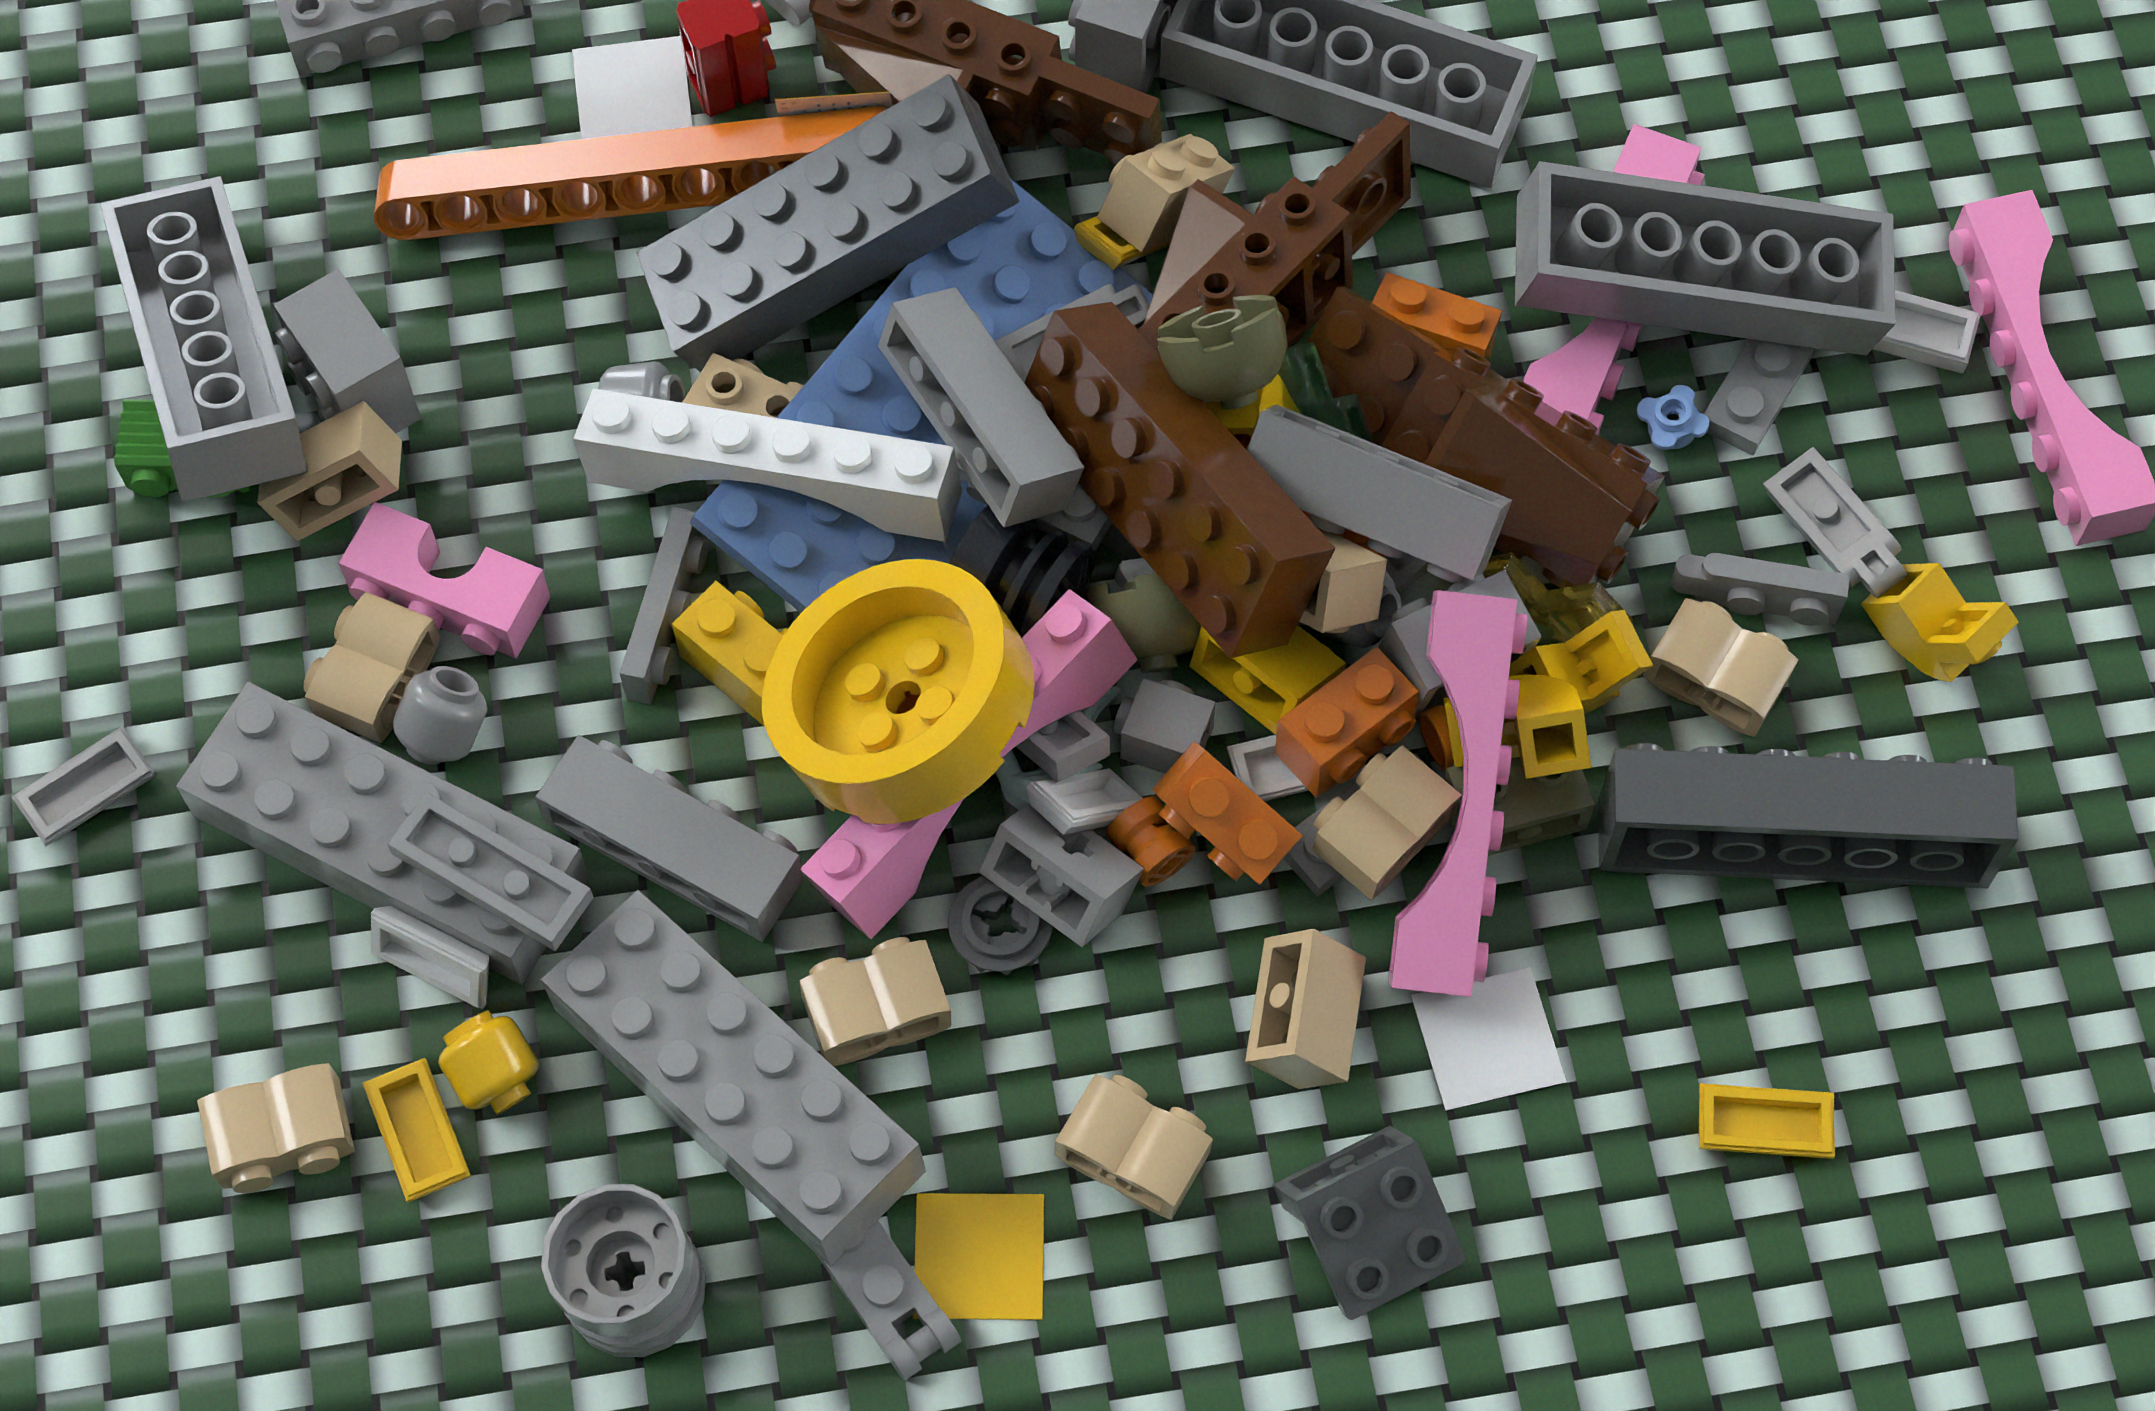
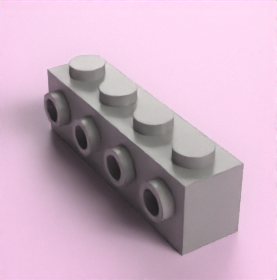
[275,0,525,77]
[878,287,1084,527]
[1247,404,1512,583]
[535,735,804,942]

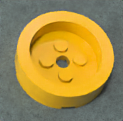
[762,559,1035,824]

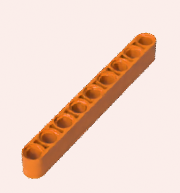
[374,106,888,240]

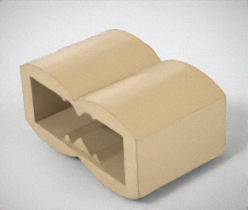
[304,592,441,743]
[1643,598,1798,737]
[1312,745,1462,901]
[799,937,951,1066]
[197,1063,355,1193]
[1054,1074,1213,1220]

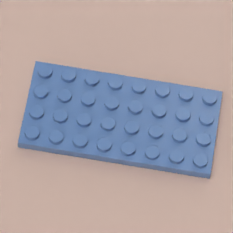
[690,179,1153,613]

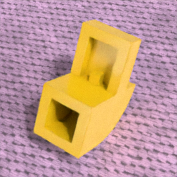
[1861,563,2019,682]
[1509,610,1653,715]
[1443,675,1592,779]

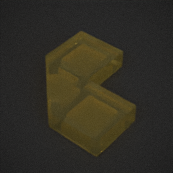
[1482,552,1634,642]

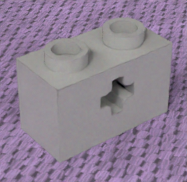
[979,803,1144,947]

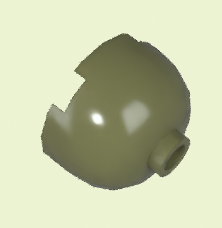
[1157,295,1287,410]
[1085,573,1201,673]

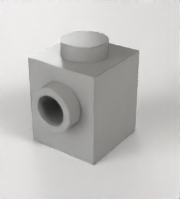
[1113,678,1216,774]

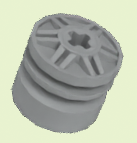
[541,1184,706,1357]

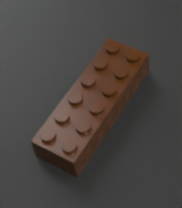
[1024,302,1336,659]

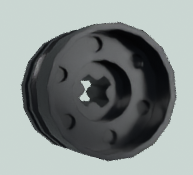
[949,505,1096,638]

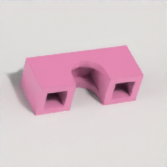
[338,502,551,659]

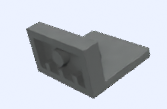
[1272,1126,1465,1320]

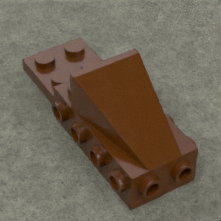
[809,0,1162,166]
[1138,111,1411,354]
[1285,286,1665,592]

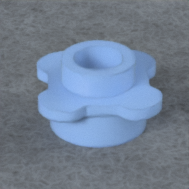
[1637,385,1709,450]

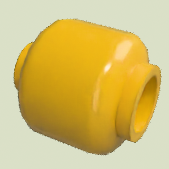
[438,1010,539,1115]

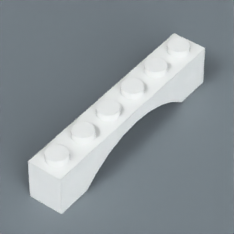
[573,389,963,542]

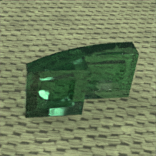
[1279,342,1374,444]

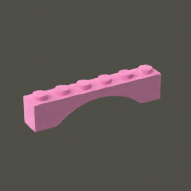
[1523,124,1705,435]
[1949,190,2155,546]
[800,589,1137,939]
[1388,590,1527,997]

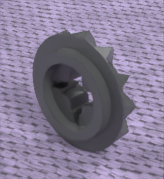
[948,876,1052,976]

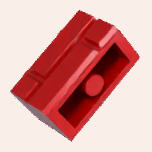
[676,0,776,117]

